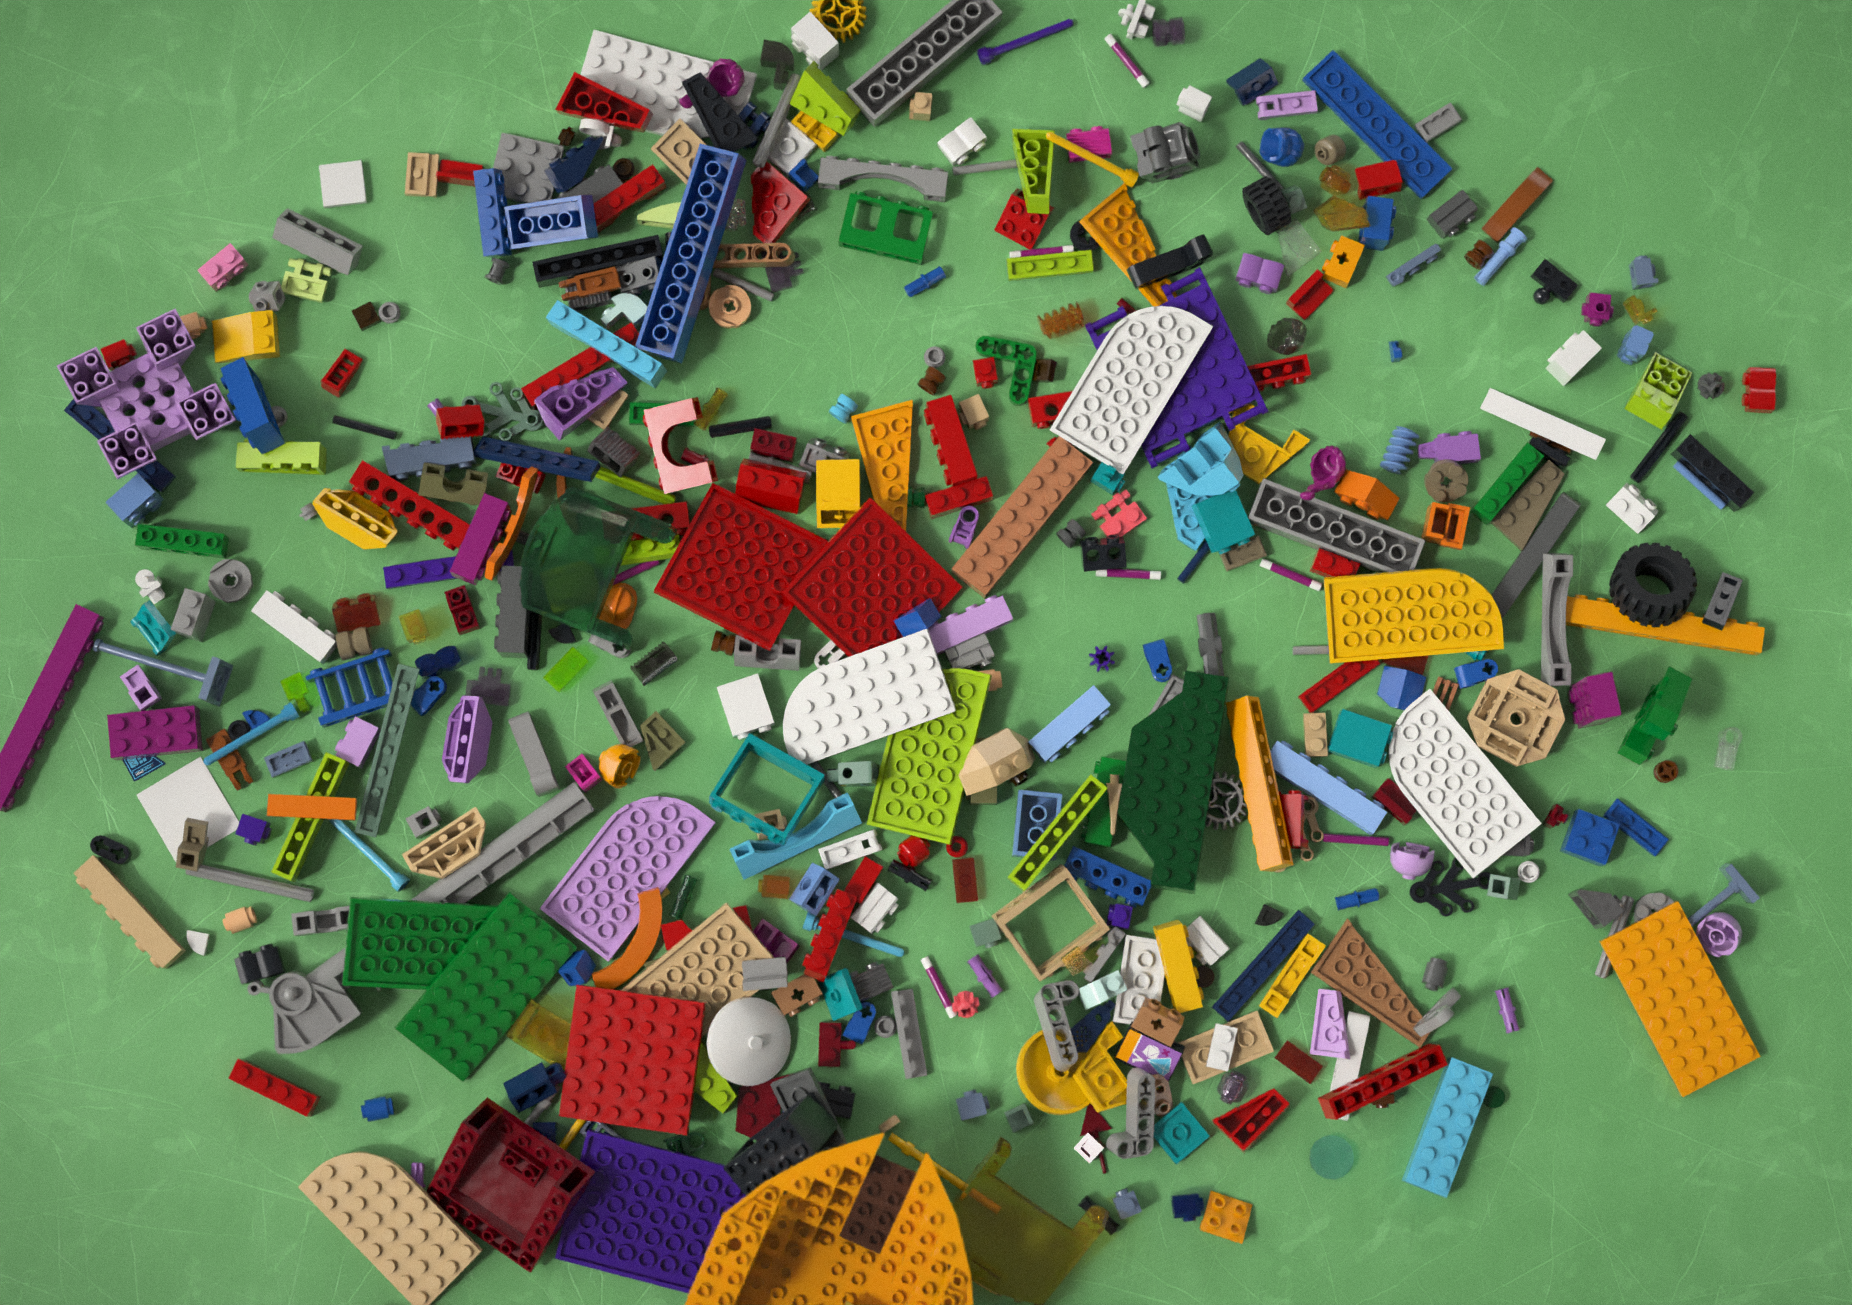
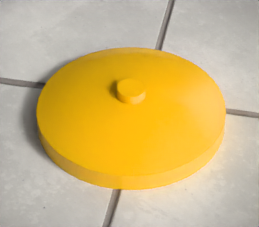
[1016,1030,1093,1115]

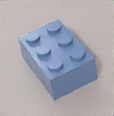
[1012,790,1062,861]

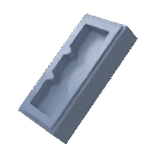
[264,741,313,778]

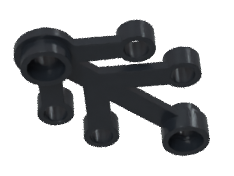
[1409,858,1491,917]

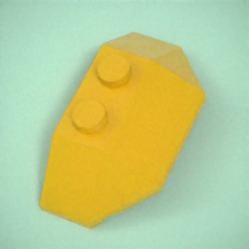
[312,488,398,550]

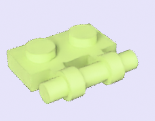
[281,258,332,303]

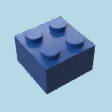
[1358,196,1396,251]
[1560,809,1620,867]

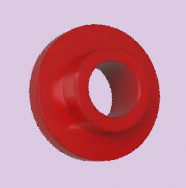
[946,836,968,858]

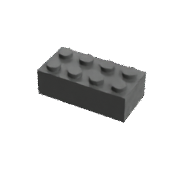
[494,566,533,658]

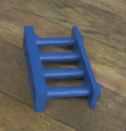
[305,648,393,728]

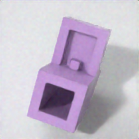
[120,665,162,711]

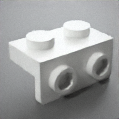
[1606,483,1658,534]

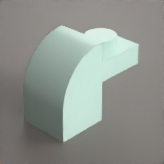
[601,293,647,329]
[1078,970,1127,1010]

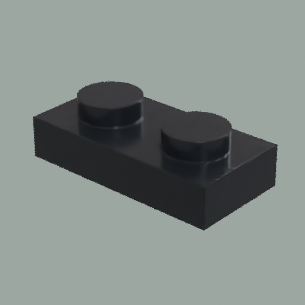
[1528,437,1570,469]

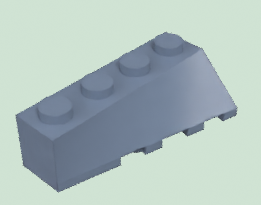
[382,436,477,481]

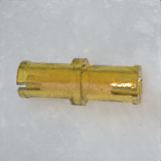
[694,388,728,430]

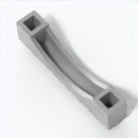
[818,156,948,202]
[1541,553,1573,686]

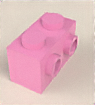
[197,243,248,292]

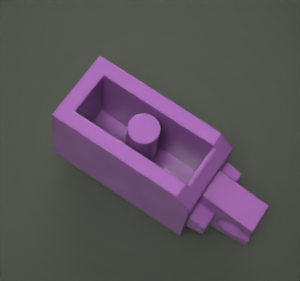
[1417,431,1481,464]

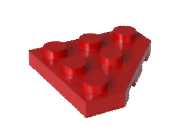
[751,161,811,243]

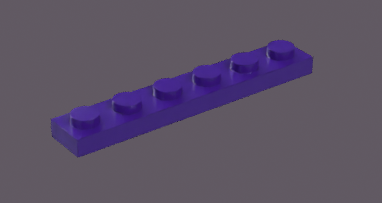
[383,549,515,589]

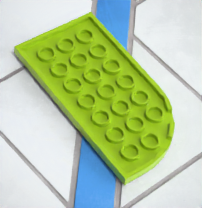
[867,668,992,845]

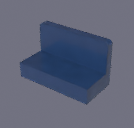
[1226,59,1278,106]

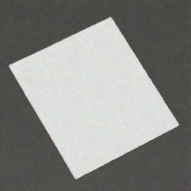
[137,757,239,862]

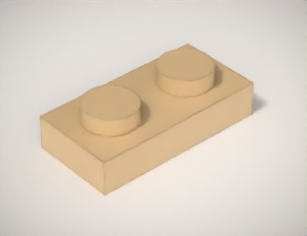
[1303,713,1328,757]

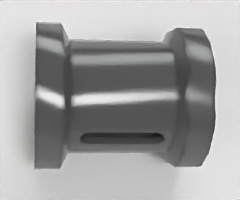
[485,258,510,285]

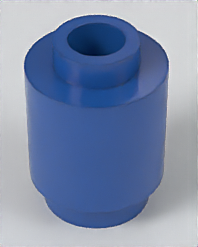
[361,1096,394,1122]

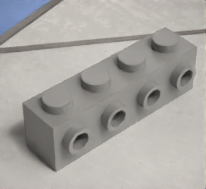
[272,208,363,275]

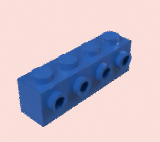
[473,168,512,258]
[1064,846,1151,908]

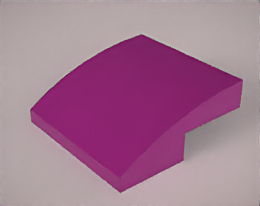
[753,918,800,964]

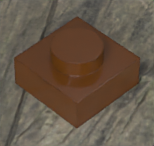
[1371,1093,1395,1108]

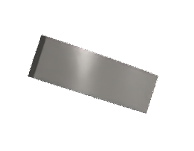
[593,680,643,747]

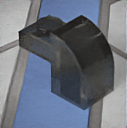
[760,40,795,90]

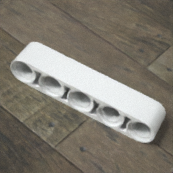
[1330,1011,1370,1121]

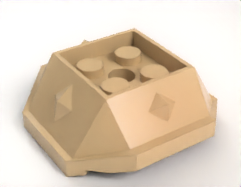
[1467,669,1565,767]

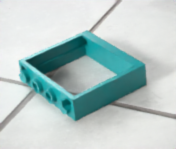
[709,733,825,846]

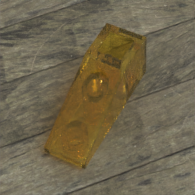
[1313,196,1370,231]

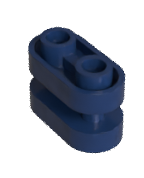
[738,101,771,150]

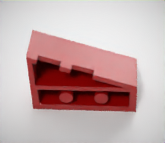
[1212,1088,1290,1153]

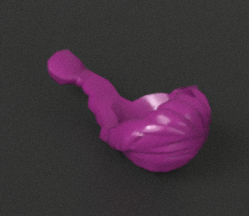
[679,58,745,109]
[1300,445,1346,501]

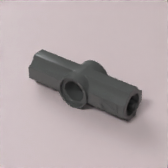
[1196,613,1224,676]

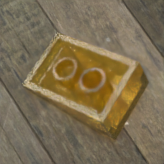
[507,999,571,1072]

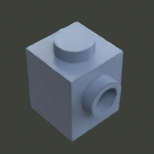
[956,1089,990,1121]
[1112,1188,1142,1220]

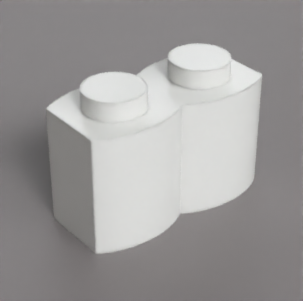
[1176,85,1212,122]
[937,118,987,166]

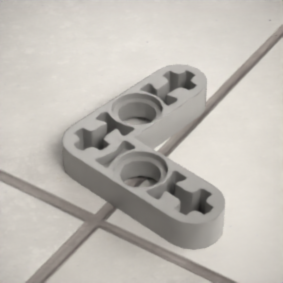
[1413,988,1461,1037]

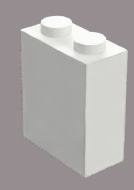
[717,674,775,740]

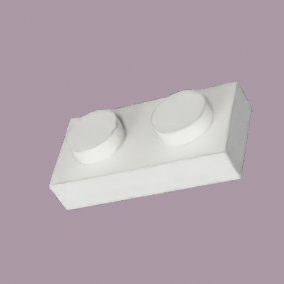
[1206,1023,1238,1071]

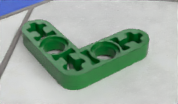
[975,336,1037,406]

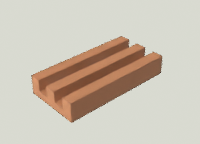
[1432,677,1459,711]

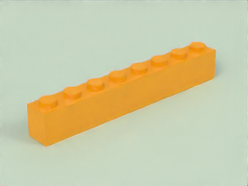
[1226,695,1294,872]

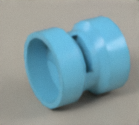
[829,394,858,424]

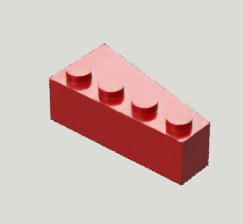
[555,72,653,133]

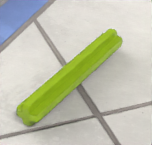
[595,466,676,504]

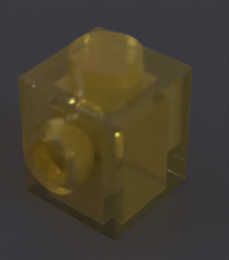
[398,609,430,645]

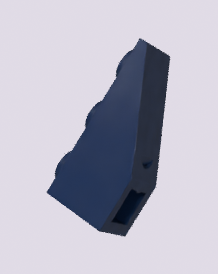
[544,135,603,193]

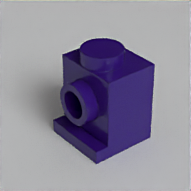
[1106,904,1133,930]

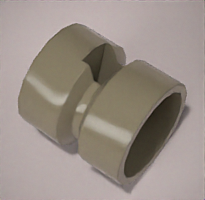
[336,626,373,660]

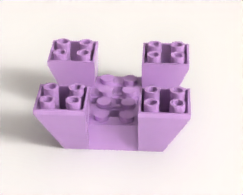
[57,309,236,479]

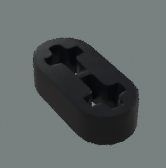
[90,835,132,865]

